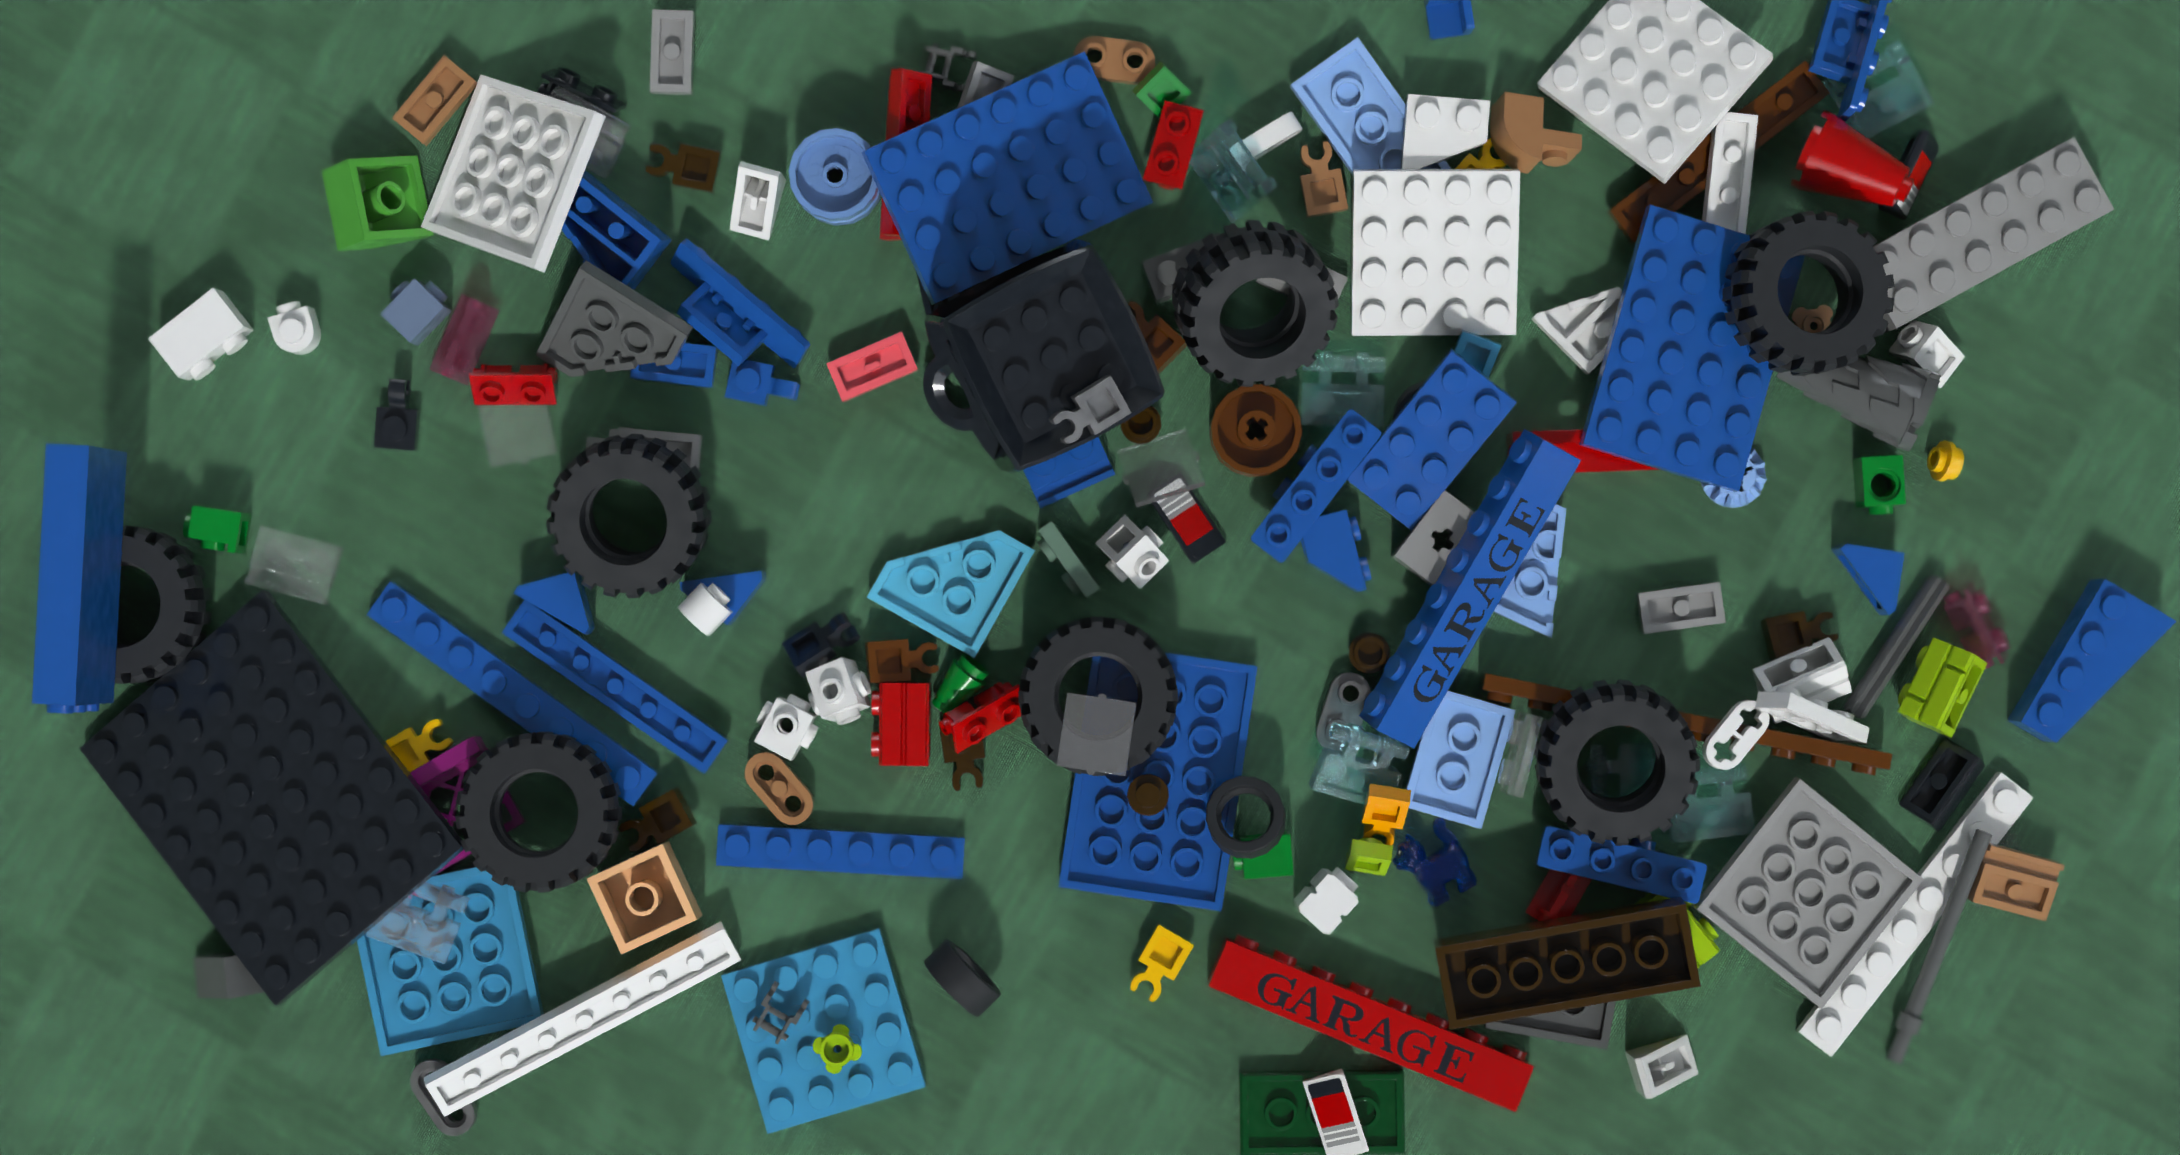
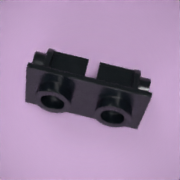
[537,67,627,133]

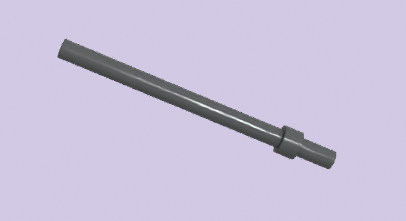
[1886,829,1992,1064]

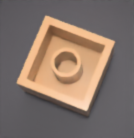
[587,841,703,954]

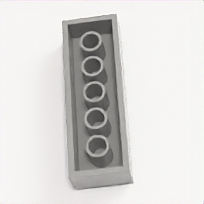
[1872,137,2114,333]

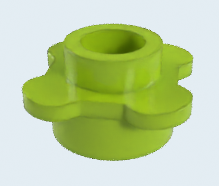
[813,1024,862,1074]

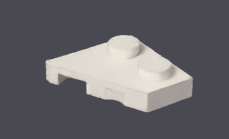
[1401,94,1490,169]
[1531,287,1622,375]

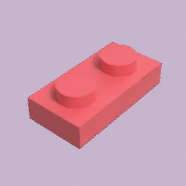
[826,331,919,402]

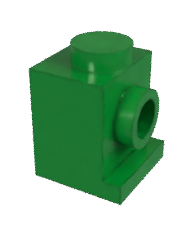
[183,505,252,554]

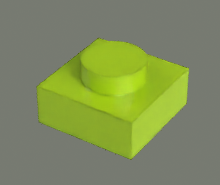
[1345,837,1393,876]

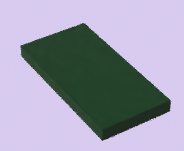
[1239,1069,1405,1155]

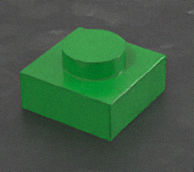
[1132,61,1192,118]

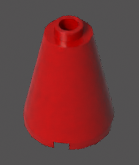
[1791,111,1914,207]

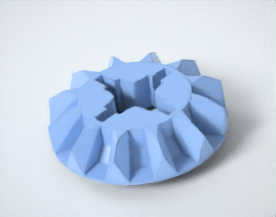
[1701,448,1767,508]

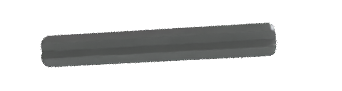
[1844,575,1949,719]

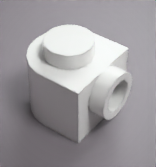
[268,301,321,355]
[677,583,733,636]

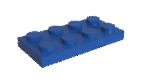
[1347,349,1517,531]

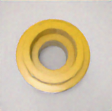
[1927,440,1964,482]

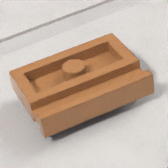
[1967,843,2065,921]

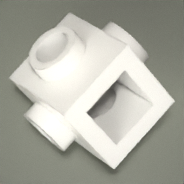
[1096,515,1169,589]
[805,657,871,725]
[754,694,819,761]

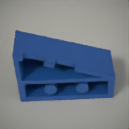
[562,170,672,290]

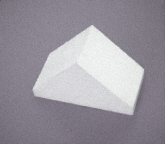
[729,161,786,240]
[1625,1034,1699,1099]

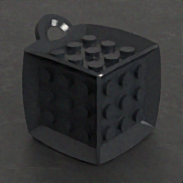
[923,239,1165,473]

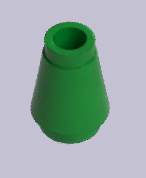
[932,653,989,713]

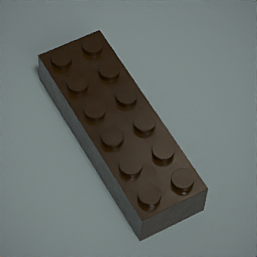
[1434,897,1701,1030]

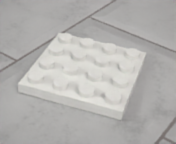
[1537,0,1773,184]
[421,75,606,273]
[1350,169,1520,336]

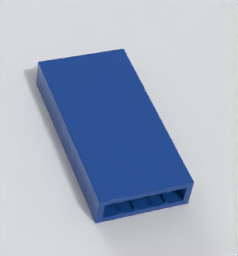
[32,443,127,714]

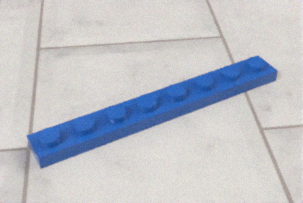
[366,581,659,806]

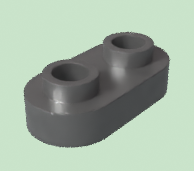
[1316,673,1371,753]
[410,1058,478,1136]

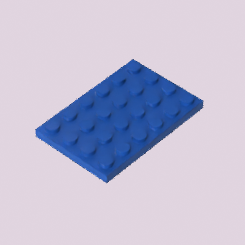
[861,51,1153,305]
[1579,205,1805,492]
[1058,652,1258,911]

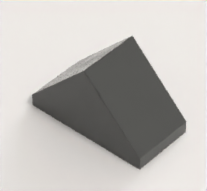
[194,952,264,999]

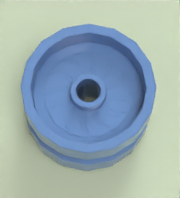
[789,128,881,226]

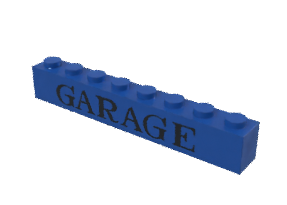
[1359,428,1581,748]

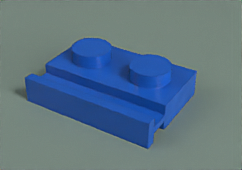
[1023,437,1115,509]

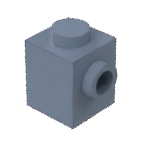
[380,278,452,346]

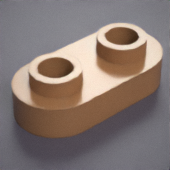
[1074,36,1155,85]
[745,752,814,825]

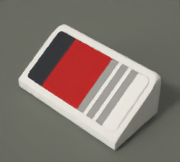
[1302,1068,1369,1155]

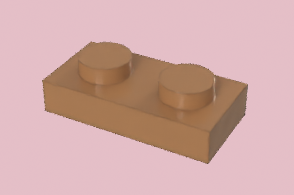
[392,55,477,147]

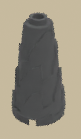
[1776,355,1941,452]

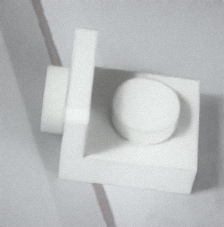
[1889,320,1965,388]

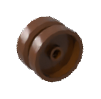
[1209,384,1302,477]

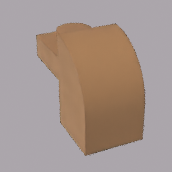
[1490,92,1582,174]

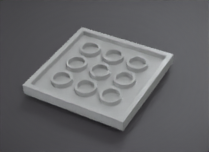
[1693,777,1924,1009]

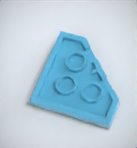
[867,530,1035,658]

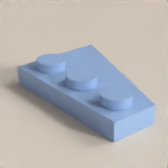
[1494,504,1566,638]

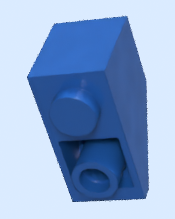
[1300,509,1371,592]

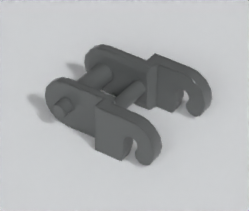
[918,43,977,92]
[752,981,810,1045]

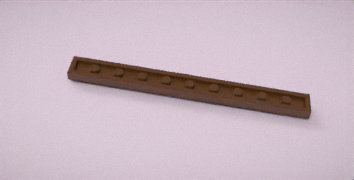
[1478,673,1893,776]

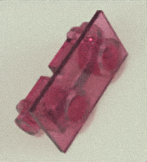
[429,294,500,386]
[1943,582,2011,669]

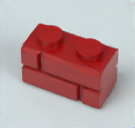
[871,682,931,766]

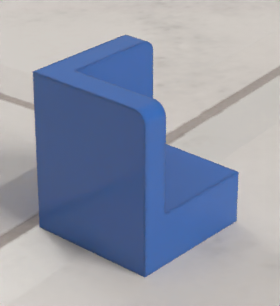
[1424,0,1475,40]

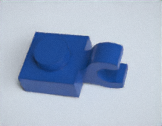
[724,360,801,407]

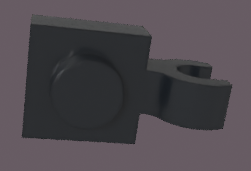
[373,378,421,451]
[782,612,861,678]

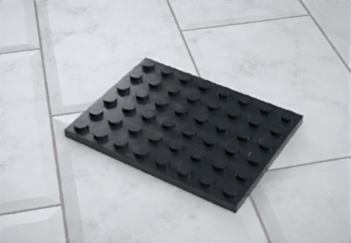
[79,590,464,1006]

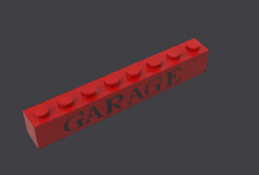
[1207,934,1535,1113]

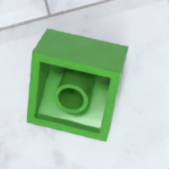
[322,155,434,251]

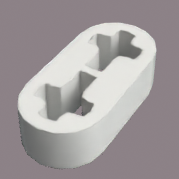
[1226,111,1303,170]
[1702,700,1770,770]

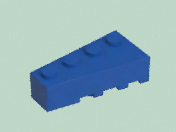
[2007,579,2177,743]

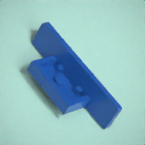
[1808,0,1892,122]
[670,238,810,368]
[1250,409,1382,563]
[1536,825,1707,904]

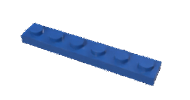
[501,600,729,774]
[716,824,965,879]

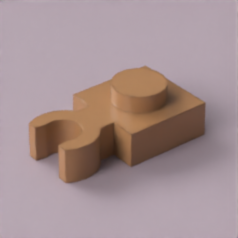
[1299,141,1348,218]

